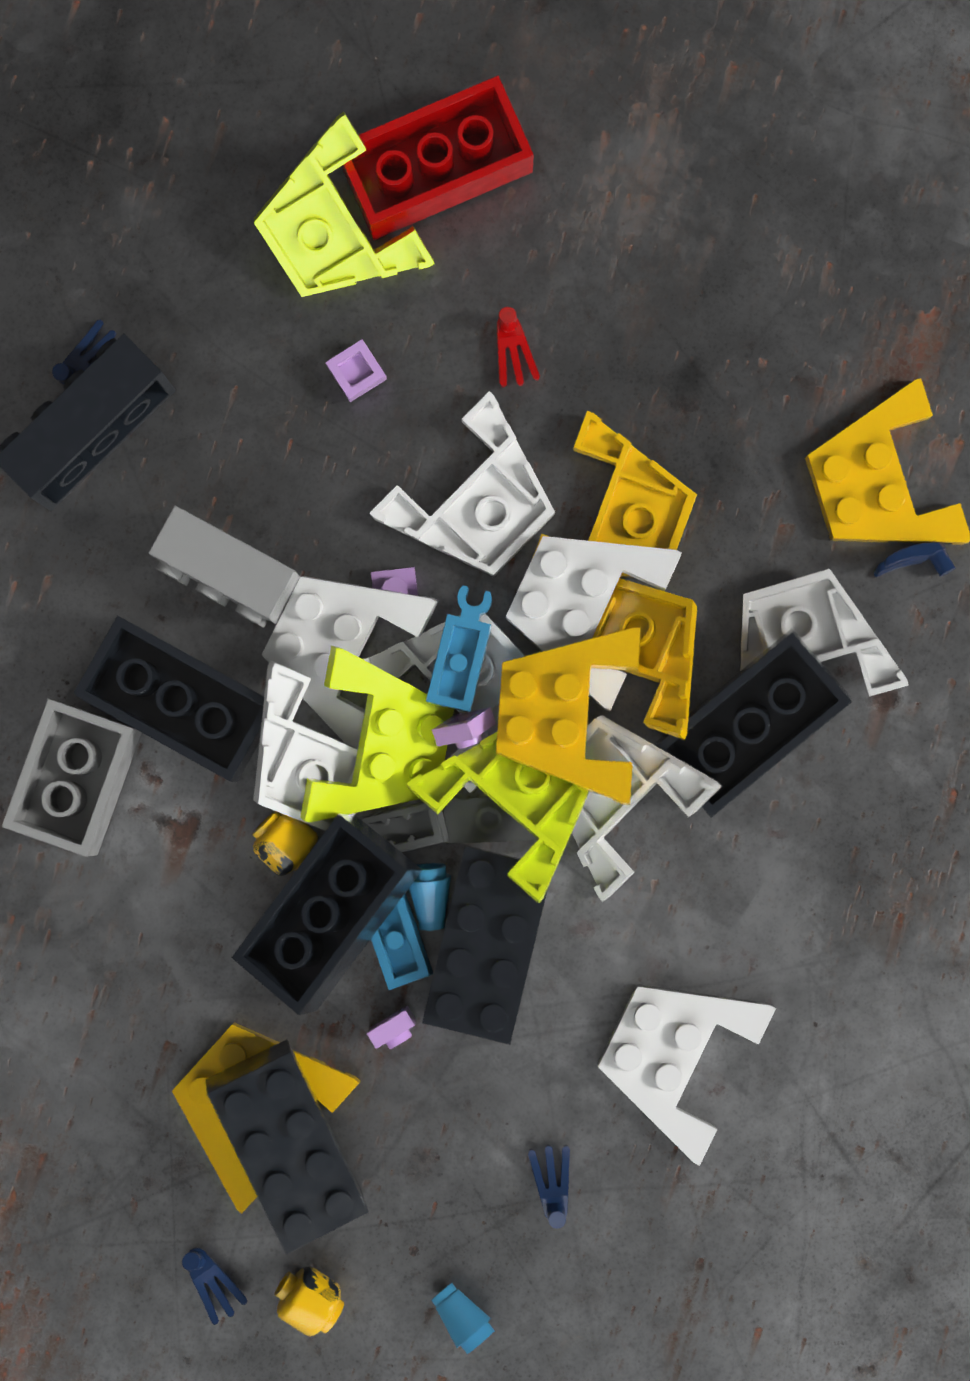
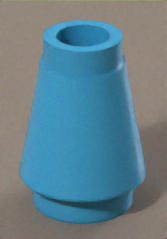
[409,863,451,931]
[431,1283,495,1354]

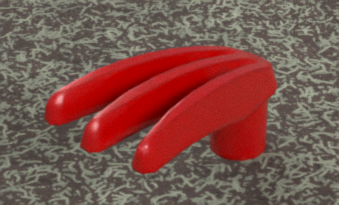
[497,307,540,388]

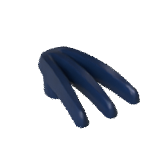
[52,320,116,385]
[874,542,955,578]
[528,1145,570,1229]
[182,1248,248,1325]

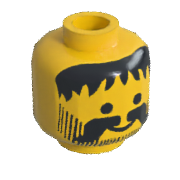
[252,811,318,876]
[274,1266,344,1336]

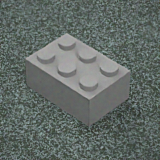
[149,506,300,628]
[1,699,142,857]

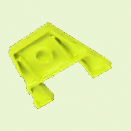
[254,112,435,297]
[300,646,454,822]
[407,732,590,903]

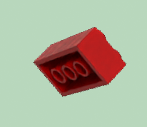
[341,75,534,240]

